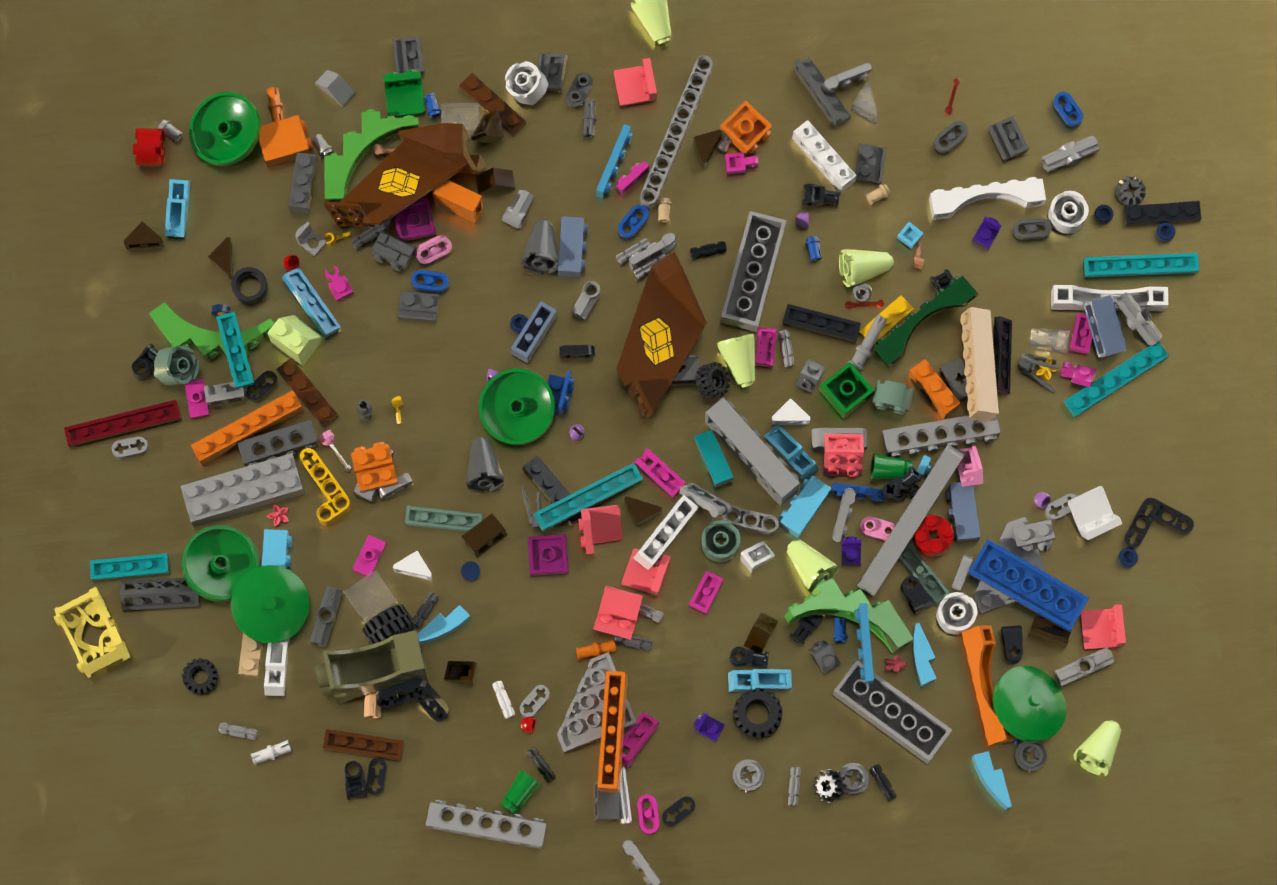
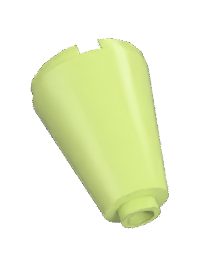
[630,0,671,45]
[839,249,894,287]
[717,334,755,388]
[787,540,838,593]
[1073,720,1121,776]

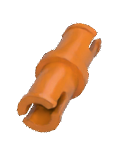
[266,87,283,122]
[576,640,616,660]

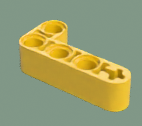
[300,448,351,526]

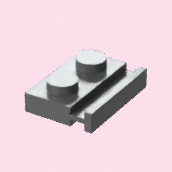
[393,36,424,74]
[538,53,568,91]
[988,116,1029,161]
[855,144,886,185]
[398,291,439,323]

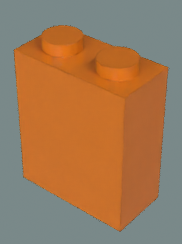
[259,115,312,168]
[432,180,484,223]

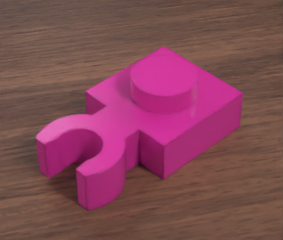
[325,266,354,302]

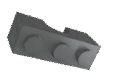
[288,152,318,215]

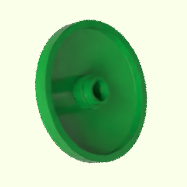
[189,92,261,166]
[479,368,556,445]
[181,525,260,602]
[231,565,309,643]
[993,666,1066,743]

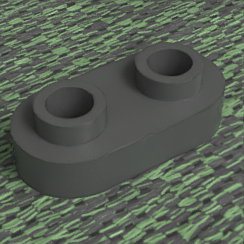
[566,73,593,109]
[934,121,968,153]
[1013,218,1052,240]

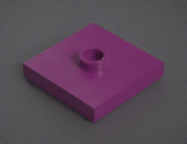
[394,198,436,242]
[528,534,569,576]

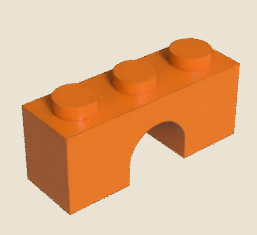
[908,359,961,420]

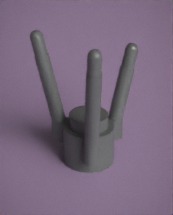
[1018,353,1058,393]
[521,487,551,529]

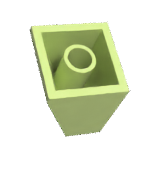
[267,315,324,367]

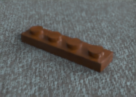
[459,73,526,136]
[276,358,339,428]
[323,729,404,761]

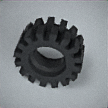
[695,362,730,399]
[182,658,219,695]

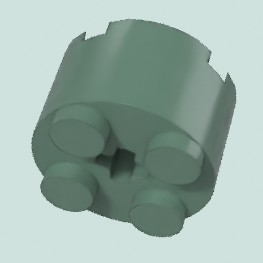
[154,346,199,386]
[872,380,915,415]
[701,520,741,563]

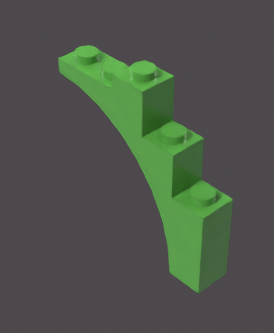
[324,109,419,202]
[149,302,274,360]
[784,578,913,654]

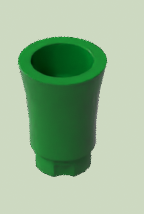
[870,453,912,480]
[500,769,542,814]

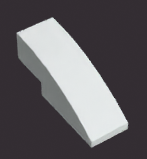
[264,639,289,696]

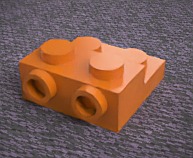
[719,100,773,155]
[351,442,398,493]

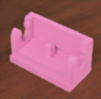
[957,445,983,487]

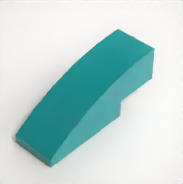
[694,430,734,488]

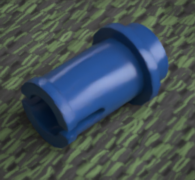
[424,93,442,119]
[805,236,823,261]
[833,618,848,643]

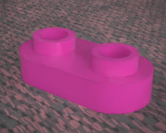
[637,794,659,835]

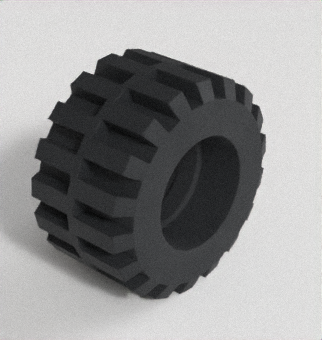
[362,604,416,645]
[733,688,783,740]

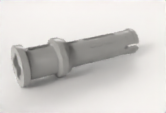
[848,314,888,371]

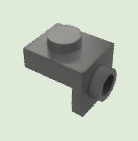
[796,359,825,393]
[809,640,841,674]

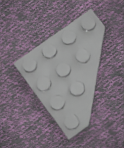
[973,517,1048,615]
[557,652,637,753]

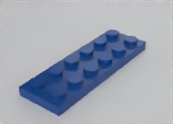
[968,539,1089,632]

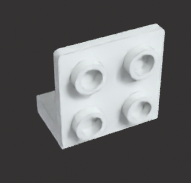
[1068,486,1122,540]

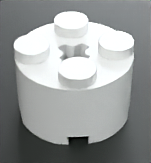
[505,61,548,105]
[1048,191,1089,234]
[936,592,977,635]

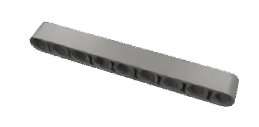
[640,56,713,210]
[857,444,964,596]

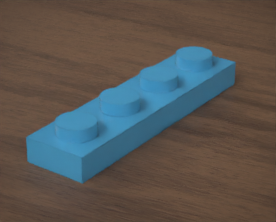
[596,124,633,198]
[282,268,341,338]
[855,603,874,684]

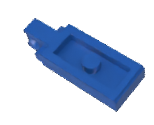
[831,483,885,502]

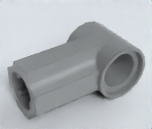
[502,189,534,229]
[571,281,601,320]

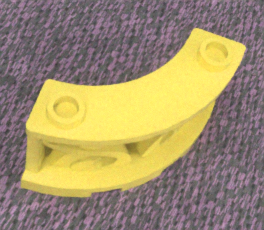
[53,587,130,678]

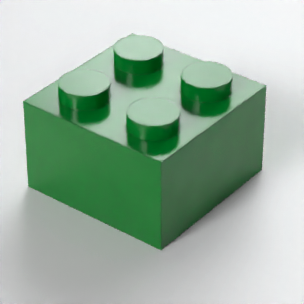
[819,362,875,419]

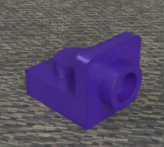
[972,217,1001,249]
[841,536,862,566]
[694,712,725,742]

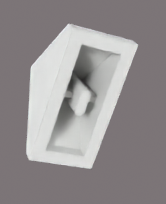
[771,398,810,425]
[740,541,775,574]
[393,551,432,581]

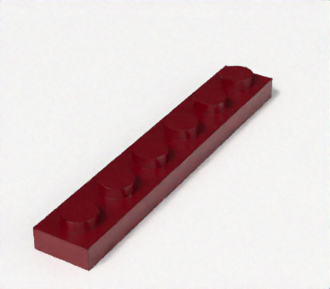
[64,400,181,447]

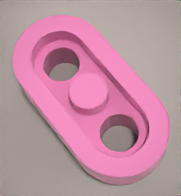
[415,235,452,264]
[860,517,895,542]

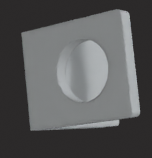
[295,222,326,256]

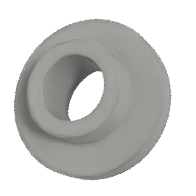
[853,283,872,301]

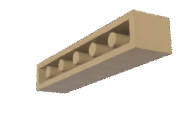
[960,307,999,421]

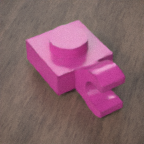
[725,152,758,174]
[1060,362,1096,387]

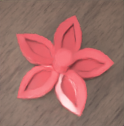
[267,504,289,527]
[884,655,907,674]

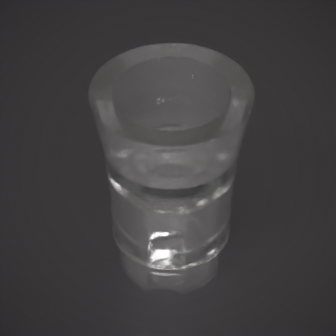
[1029,328,1070,355]

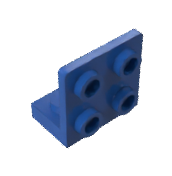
[547,371,575,417]

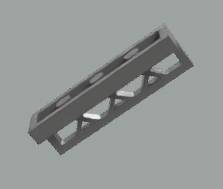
[794,57,851,128]
[120,578,200,611]

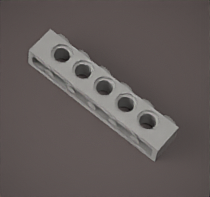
[882,415,1000,458]
[426,800,547,849]

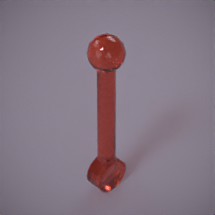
[945,78,960,115]
[845,299,885,309]

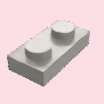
[1013,519,1055,548]

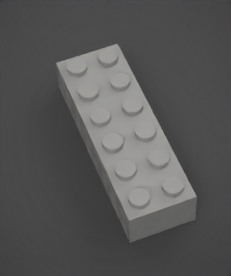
[720,211,787,332]
[705,398,800,506]
[181,453,305,527]
[833,660,952,764]

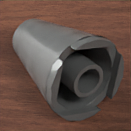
[520,220,558,274]
[466,437,504,493]

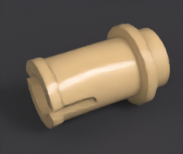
[865,184,891,205]
[657,198,672,223]

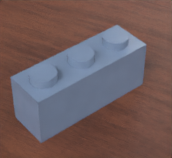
[558,216,588,277]
[1083,295,1126,358]
[511,301,557,364]
[945,482,980,544]

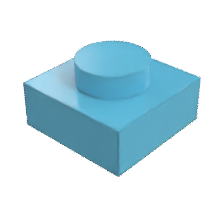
[897,222,924,249]
[917,455,932,478]

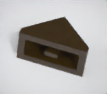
[471,110,504,143]
[693,130,722,168]
[475,167,516,195]
[124,221,164,249]
[208,237,233,279]
[624,496,662,527]
[744,612,779,653]
[444,661,478,686]

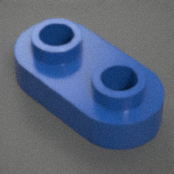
[1053,92,1083,127]
[618,205,649,239]
[411,270,449,293]

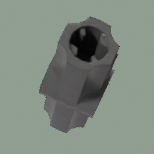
[310,586,343,647]

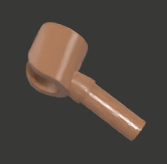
[372,144,395,158]
[912,242,925,269]

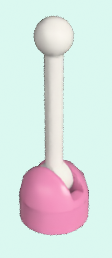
[318,430,351,472]

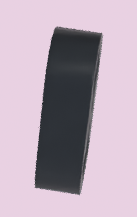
[559,345,596,359]
[246,371,278,403]
[366,758,387,796]
[662,796,695,827]

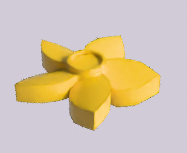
[1036,357,1058,380]

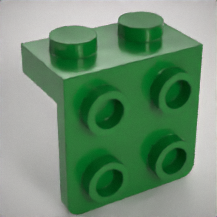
[383,70,425,117]

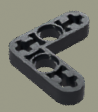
[1124,498,1194,549]
[377,678,449,721]

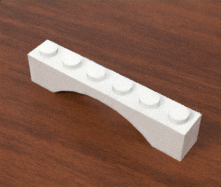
[929,177,1046,220]
[1051,285,1168,312]

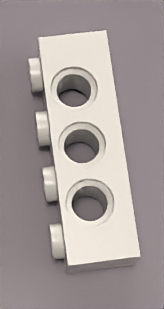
[792,120,856,194]
[633,495,698,570]

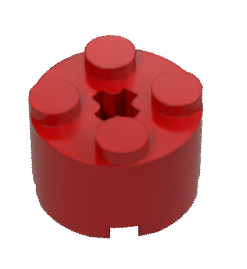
[133,128,166,166]
[913,515,953,558]

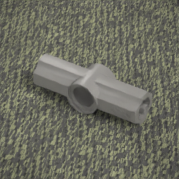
[1041,135,1099,173]
[1115,292,1163,346]
[1054,647,1115,687]

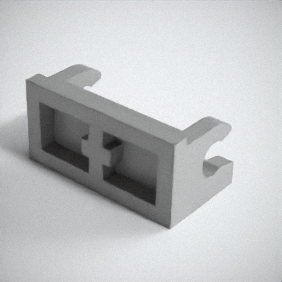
[204,382,246,407]

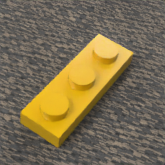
[859,295,914,345]

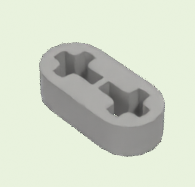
[112,437,149,459]
[376,473,413,499]
[1045,494,1077,521]
[951,554,973,591]
[520,685,550,717]

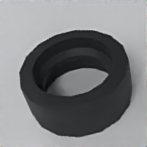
[231,267,268,305]

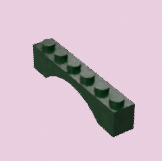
[874,275,978,367]

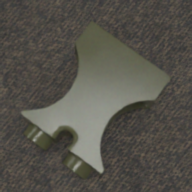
[315,630,430,705]

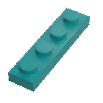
[216,312,255,390]
[90,553,169,581]

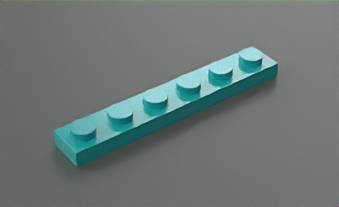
[1084,253,1199,278]
[1064,341,1169,418]
[534,463,643,531]

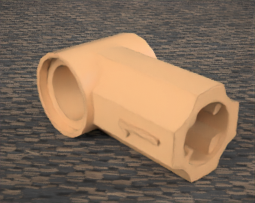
[364,692,382,719]

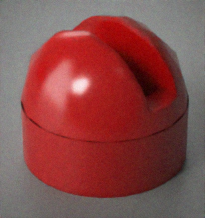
[283,255,300,270]
[520,717,536,733]

